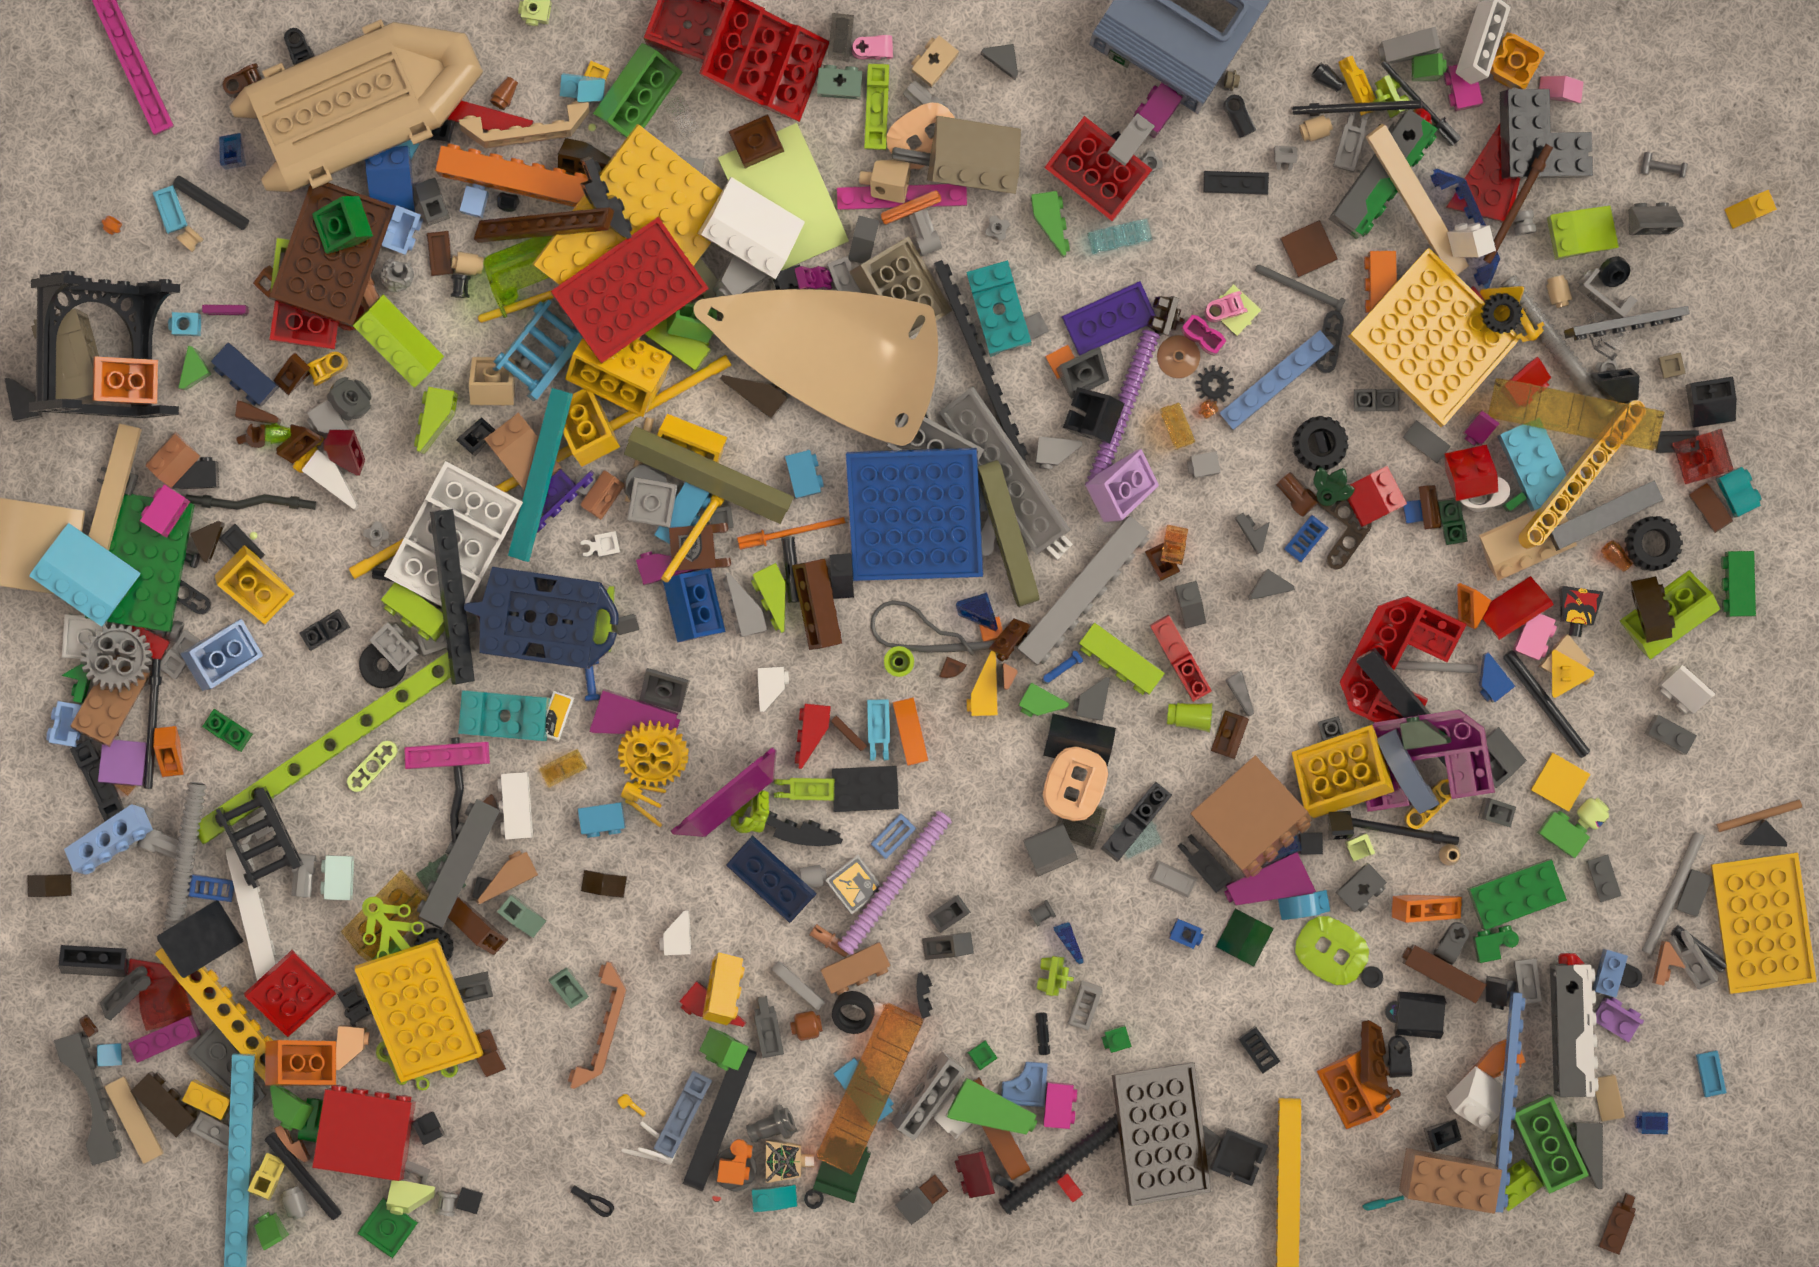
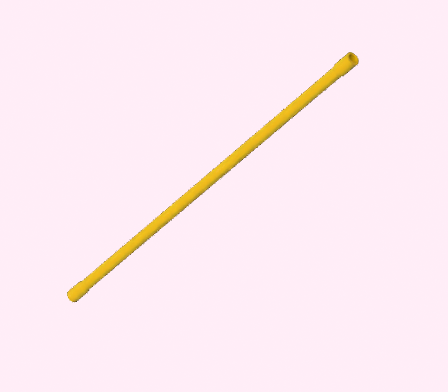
[349,354,732,579]

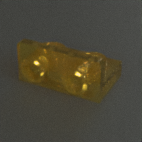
[1159,403,1195,450]

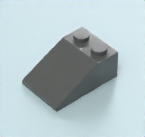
[1628,202,1684,235]

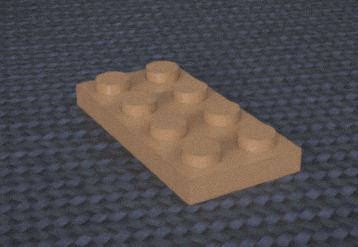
[70,655,151,747]

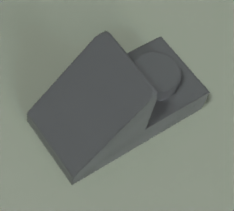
[1235,513,1270,555]
[928,895,971,933]

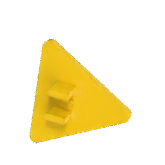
[1480,286,1524,321]
[1552,650,1594,698]

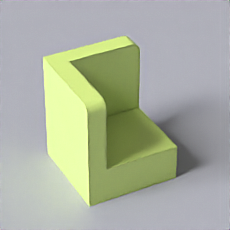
[1345,833,1375,862]

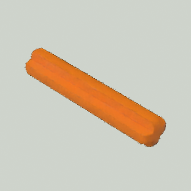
[881,190,941,225]

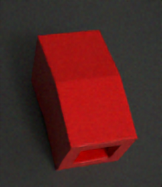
[1057,1173,1084,1202]

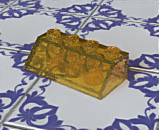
[341,869,428,961]

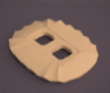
[887,103,955,170]
[1042,747,1108,822]

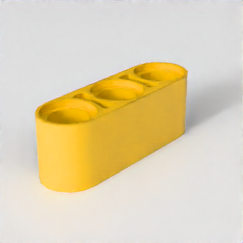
[1404,779,1451,829]

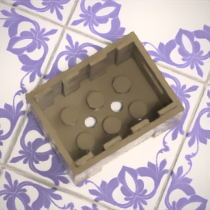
[31,308,99,404]

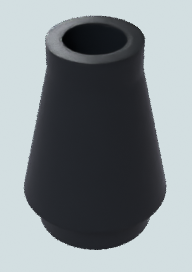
[1311,62,1344,92]

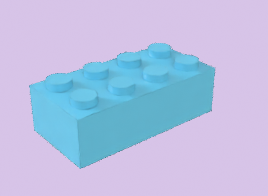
[1497,417,1572,512]

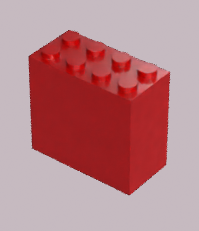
[312,1085,416,1181]

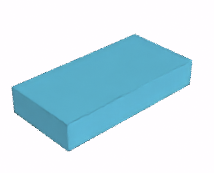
[153,185,187,234]

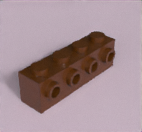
[792,558,842,650]

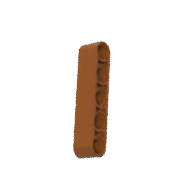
[973,1077,1031,1181]

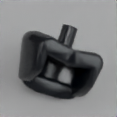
[497,192,520,212]

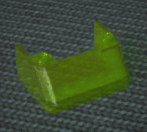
[483,236,553,318]

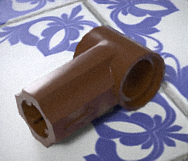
[1276,472,1319,517]

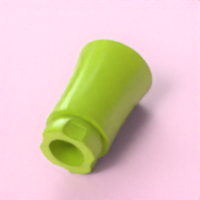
[884,646,914,677]
[1167,703,1213,733]

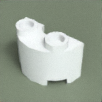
[933,1091,972,1139]

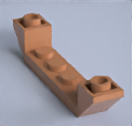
[568,961,627,1089]

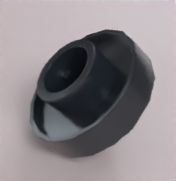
[1598,256,1631,287]

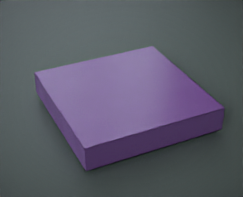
[98,740,147,786]

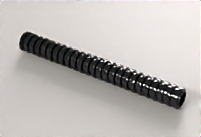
[999,1113,1119,1215]

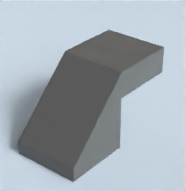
[848,215,880,263]

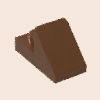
[273,353,310,396]
[276,424,322,464]
[476,1029,506,1077]

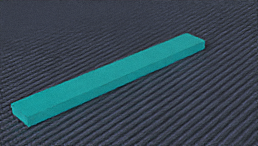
[508,388,573,562]

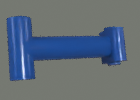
[1042,651,1083,684]
[585,660,600,702]

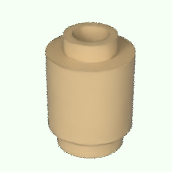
[1299,115,1333,142]
[451,252,484,276]
[1546,275,1573,308]

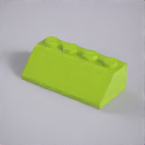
[353,294,444,388]
[1619,570,1720,660]

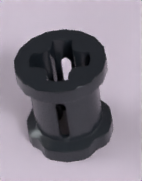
[450,275,471,298]

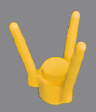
[620,781,666,827]

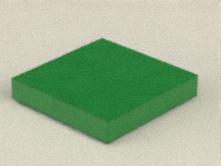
[357,1197,418,1259]

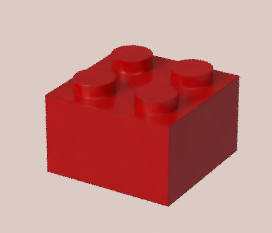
[1444,444,1499,501]

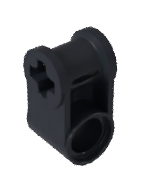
[284,28,314,65]
[1388,1035,1412,1078]

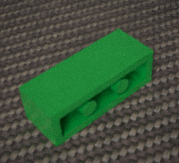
[1721,551,1756,617]

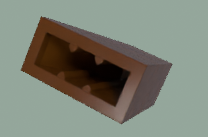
[448,897,508,955]

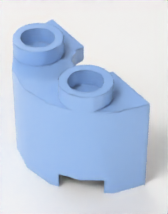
[382,205,423,255]
[46,701,82,747]

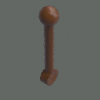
[1376,1089,1401,1113]

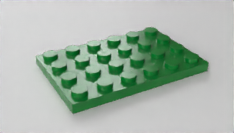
[85,494,195,632]

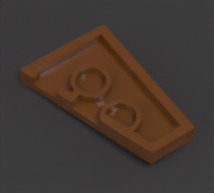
[1360,1020,1394,1096]

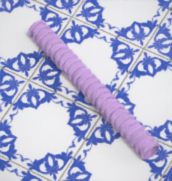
[837,811,952,955]

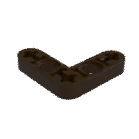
[1318,493,1372,570]

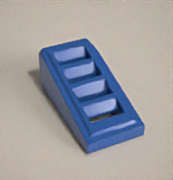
[1284,515,1329,563]
[187,874,234,902]

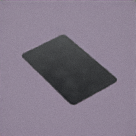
[157,900,244,978]

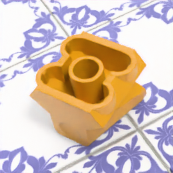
[1490,32,1545,89]

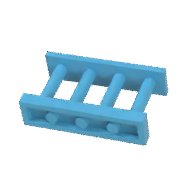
[493,299,582,401]

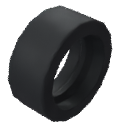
[832,991,875,1034]

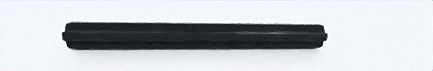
[1503,650,1590,758]

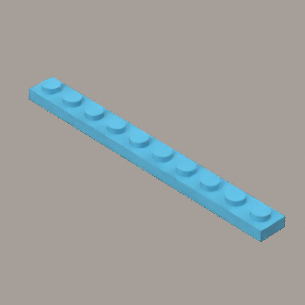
[224,1053,255,1267]

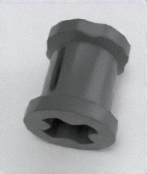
[1028,900,1056,927]

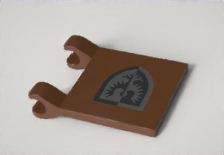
[669,523,731,571]

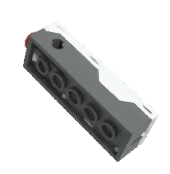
[1550,953,1599,1097]

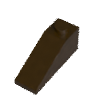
[558,138,611,175]
[720,375,788,419]

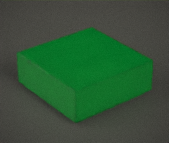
[1502,492,1527,512]
[967,1040,997,1070]

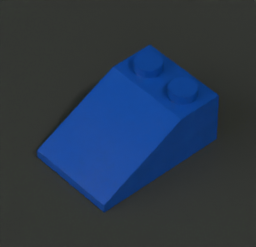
[365,146,415,212]

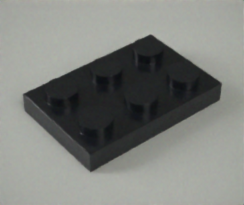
[832,766,899,812]

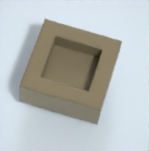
[1658,353,1686,379]

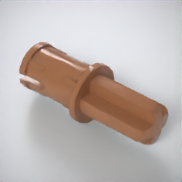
[809,924,848,957]

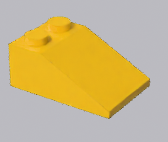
[215,545,295,624]

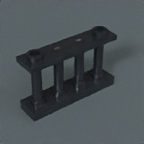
[215,786,304,889]

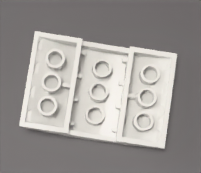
[384,461,523,606]

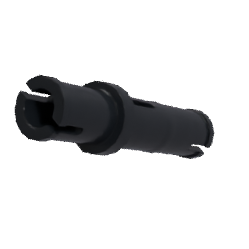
[781,537,799,603]

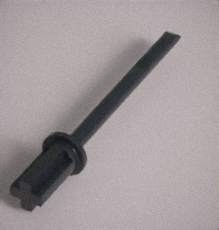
[1381,61,1461,146]

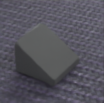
[615,614,640,635]

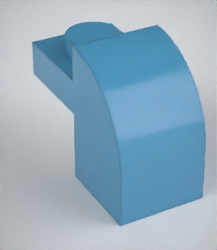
[1278,890,1330,920]

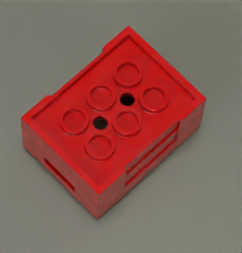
[644,0,727,63]

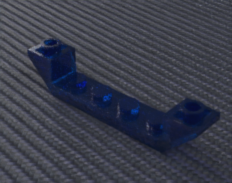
[1430,167,1500,289]

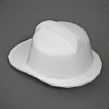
[1460,477,1510,512]

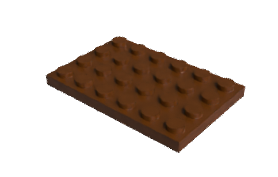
[269,183,395,327]

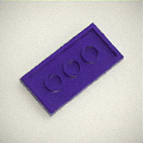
[1061,281,1156,356]

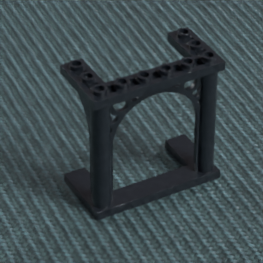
[29,271,180,418]

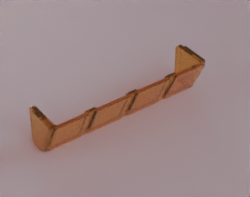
[815,1002,924,1175]

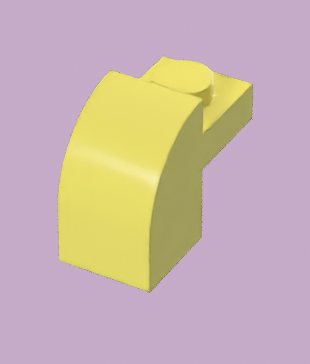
[248,1153,286,1201]

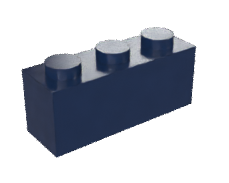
[211,342,279,406]

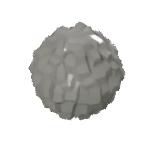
[380,258,414,292]

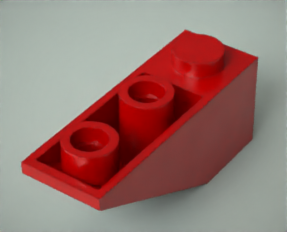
[795,704,831,769]

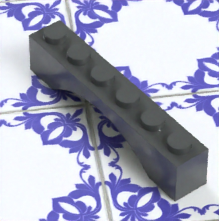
[54,1032,122,1166]

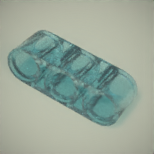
[1087,219,1153,255]

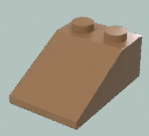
[484,412,562,491]

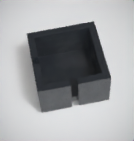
[1063,387,1125,444]
[1210,1127,1268,1186]

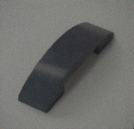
[70,739,124,822]

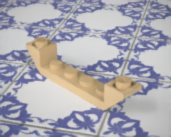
[459,101,589,148]

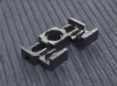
[337,983,373,1027]

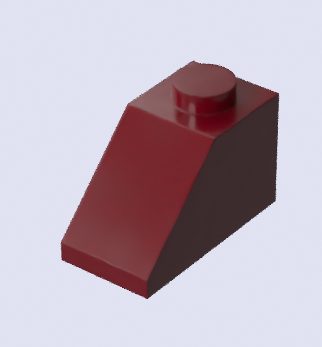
[323,430,365,476]

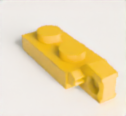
[1338,56,1376,116]

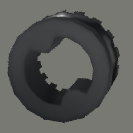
[804,1189,824,1209]

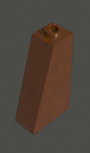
[1402,944,1486,1004]

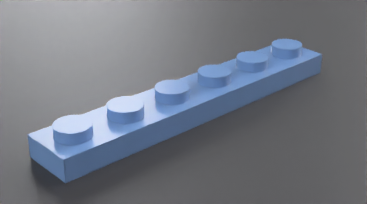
[1220,330,1334,430]

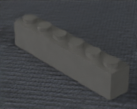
[417,799,500,929]

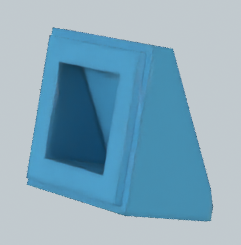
[97,1043,122,1067]

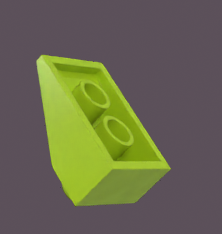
[1547,205,1619,260]

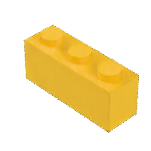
[702,952,745,1025]

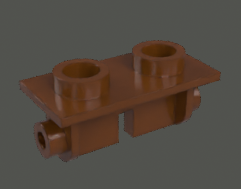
[989,618,1031,662]

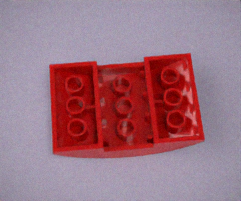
[699,0,830,122]

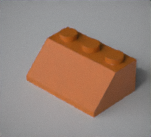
[1317,1050,1391,1129]

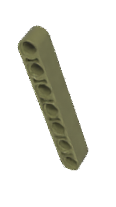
[978,460,1040,607]

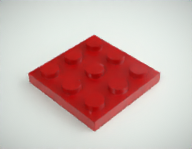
[243,949,336,1037]

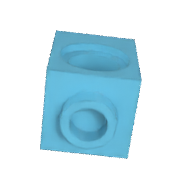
[168,312,201,337]

